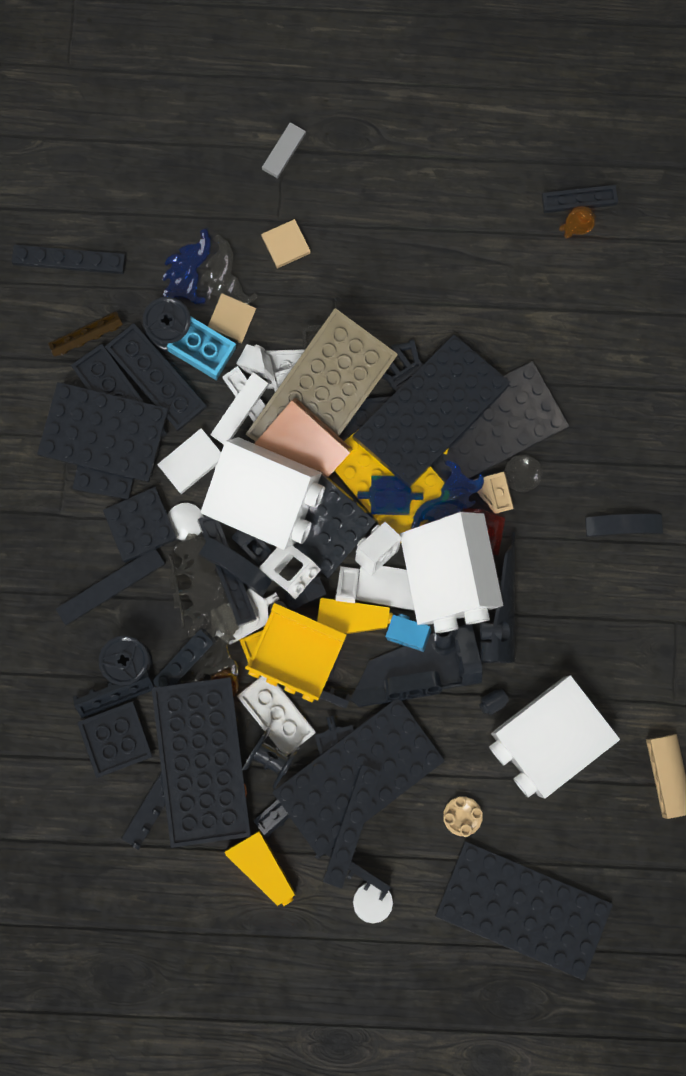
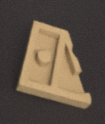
[469,472,514,514]

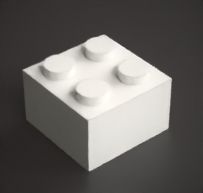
[355,522,402,576]

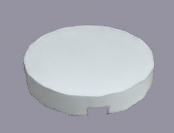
[353,883,393,923]

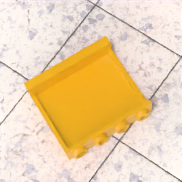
[245,603,346,703]

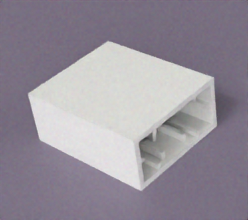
[200,437,325,550]
[400,512,503,633]
[489,675,620,798]

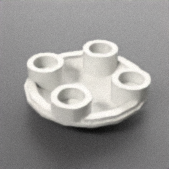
[168,503,204,541]

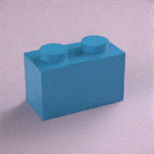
[385,614,431,652]

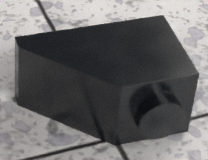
[231,530,273,566]
[284,576,327,611]

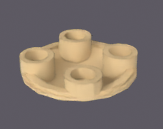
[443,797,482,837]

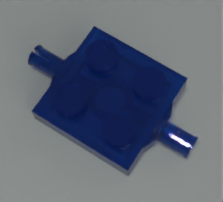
[357,476,423,515]

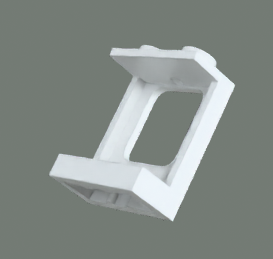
[259,546,321,599]

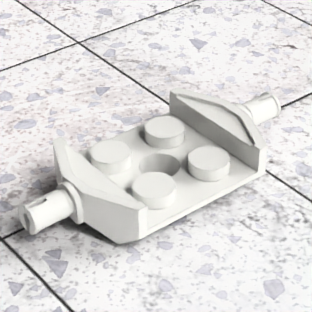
[207,589,280,645]

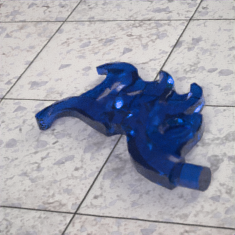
[163,229,211,304]
[411,460,484,529]

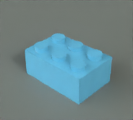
[167,316,236,380]

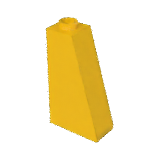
[317,598,393,634]
[224,830,295,906]

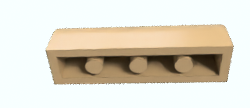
[646,734,686,819]

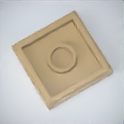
[261,219,311,268]
[208,294,256,344]

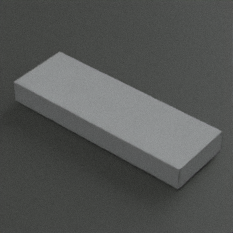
[262,123,306,178]

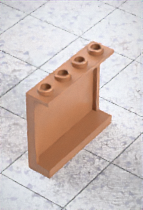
[254,398,353,477]

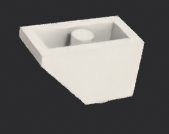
[236,344,275,381]

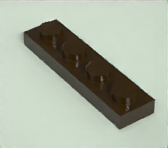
[48,312,123,357]

